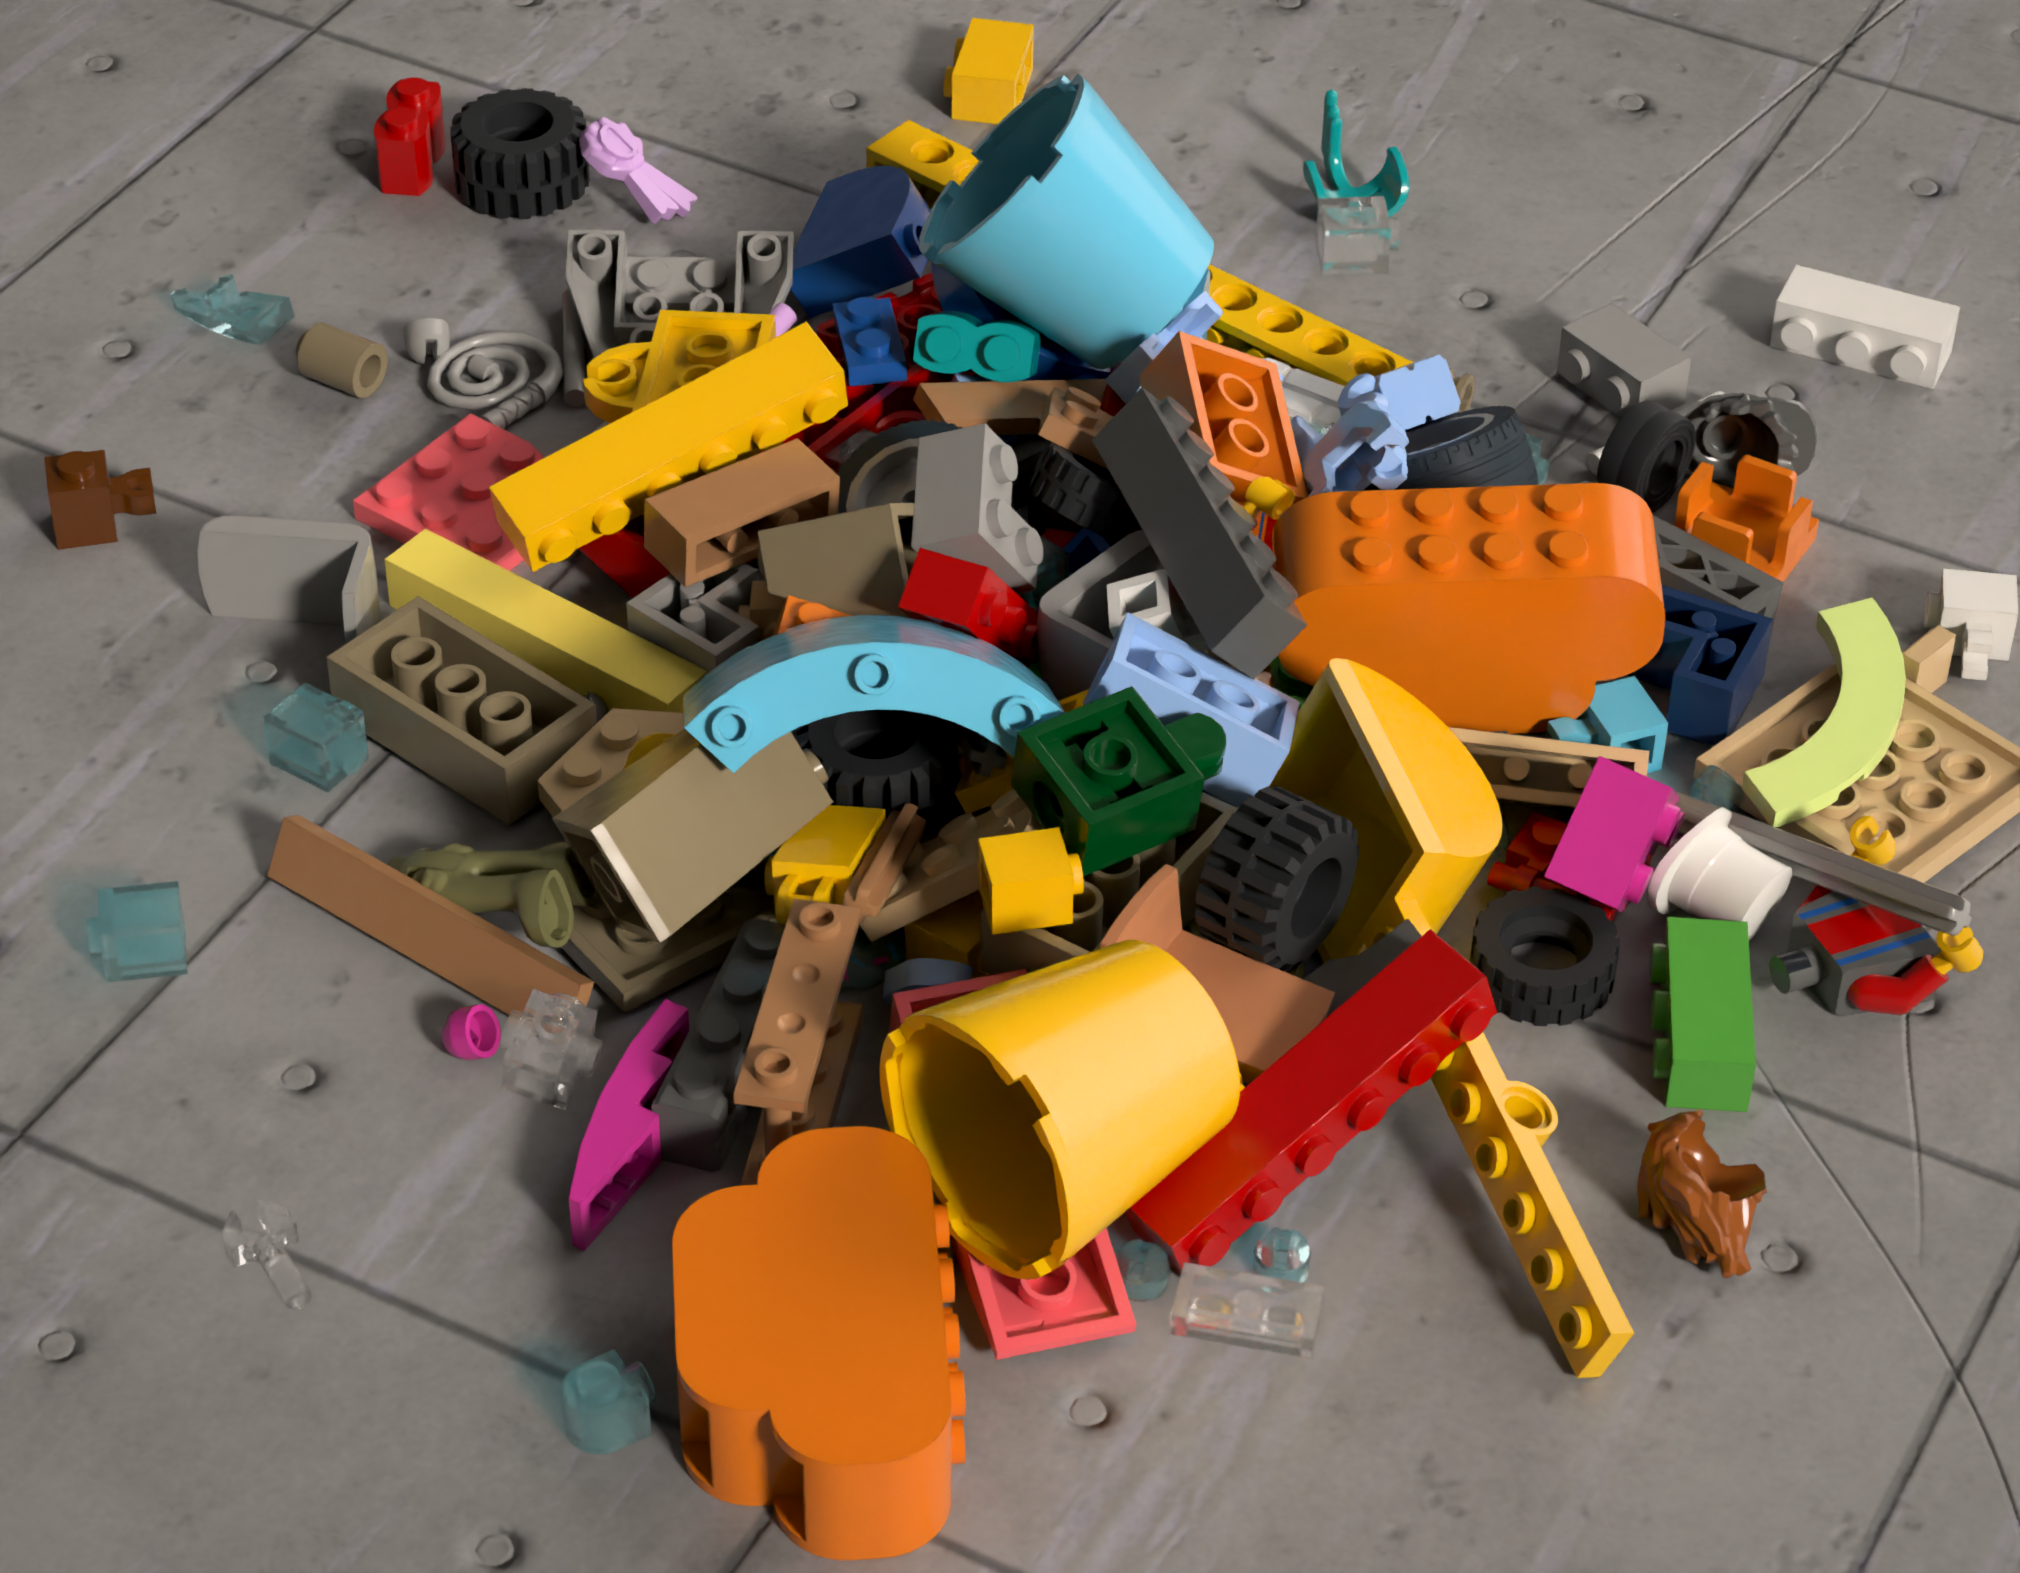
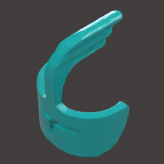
[1303,89,1409,228]

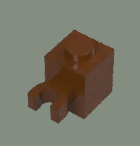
[44,450,156,550]

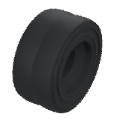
[1597,401,1696,513]

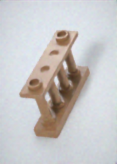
[734,899,863,1186]

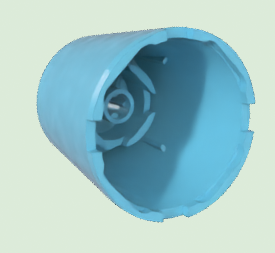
[919,74,1214,370]

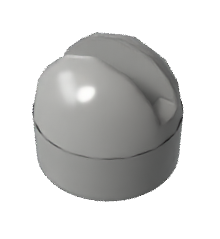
[403,318,450,365]

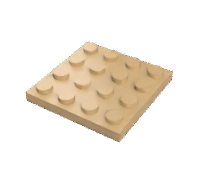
[1693,663,2020,883]

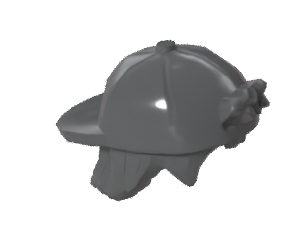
[1684,393,1817,489]

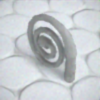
[427,331,564,429]

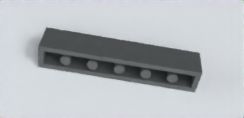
[1092,388,1307,679]

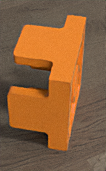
[1674,455,1819,582]

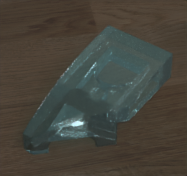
[170,274,295,345]

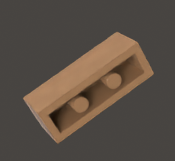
[644,438,840,587]

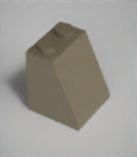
[758,503,917,618]

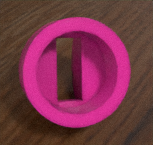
[441,1004,501,1060]

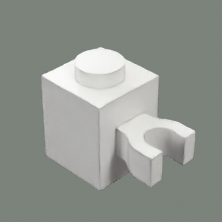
[1924,568,2018,681]

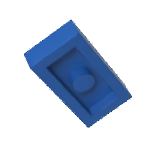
[833,297,907,387]

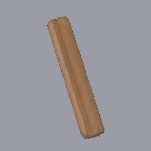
[841,803,927,923]

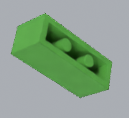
[1649,917,1756,1112]

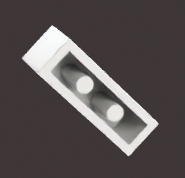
[1769,265,1960,389]

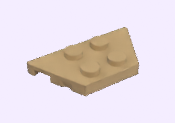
[537,708,685,817]

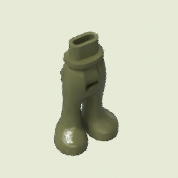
[387,841,601,948]

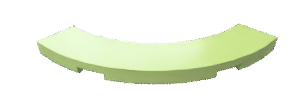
[1742,597,1906,828]

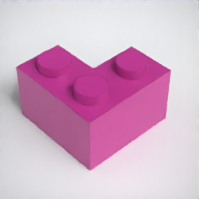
[1544,756,1685,913]

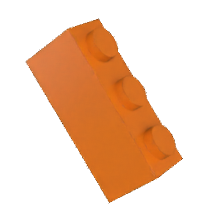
[1139,331,1308,506]

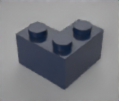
[1627,586,1773,746]

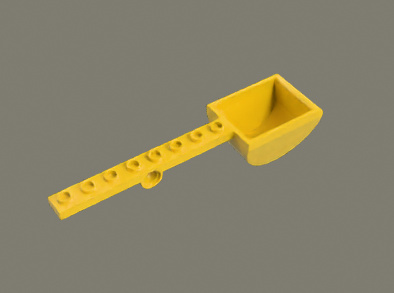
[1269,658,1634,1378]

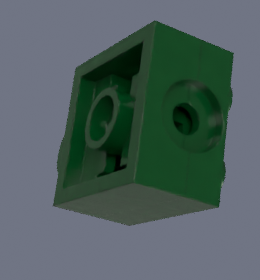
[1011,686,1226,877]

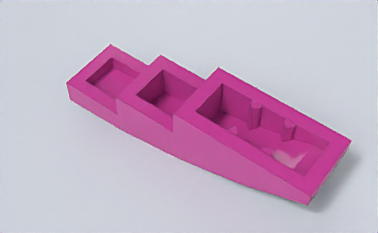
[569,999,689,1251]

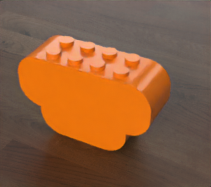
[1272,483,1665,734]
[672,1126,966,1560]

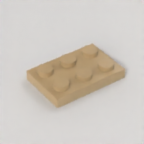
[859,789,1044,942]

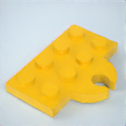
[583,310,776,423]

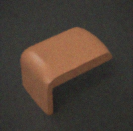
[1100,864,1335,1084]

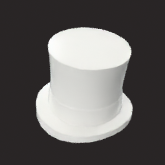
[1647,807,1792,941]

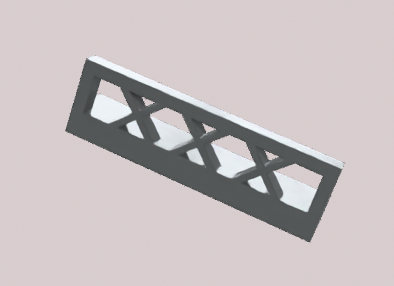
[1581,480,1783,632]

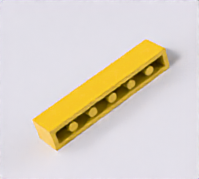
[489,321,848,572]

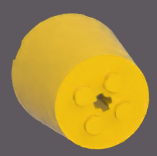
[880,940,1240,1280]

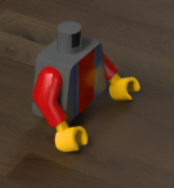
[1769,815,1983,1017]

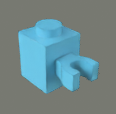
[1547,676,1668,773]

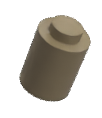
[296,322,388,398]

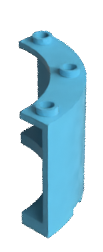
[683,615,1066,773]

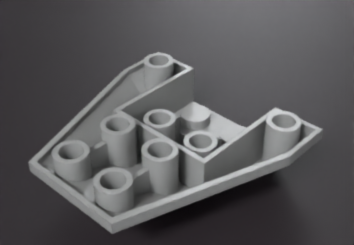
[566,230,794,359]

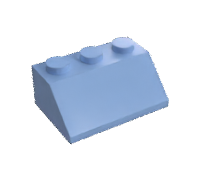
[1082,612,1299,808]

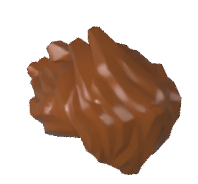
[1637,1109,1767,1278]

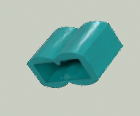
[913,311,1042,382]

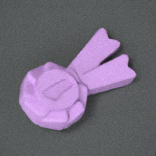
[579,117,698,224]

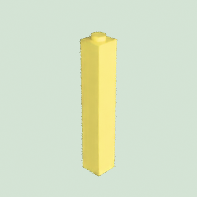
[384,529,708,713]

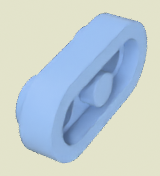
[882,958,973,1004]

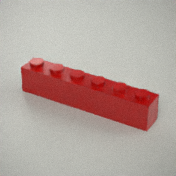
[1125,929,1497,1282]

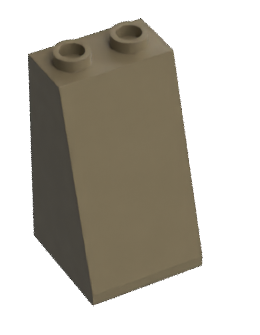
[552,729,833,943]

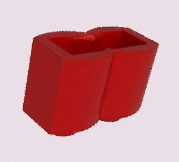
[374,77,446,196]

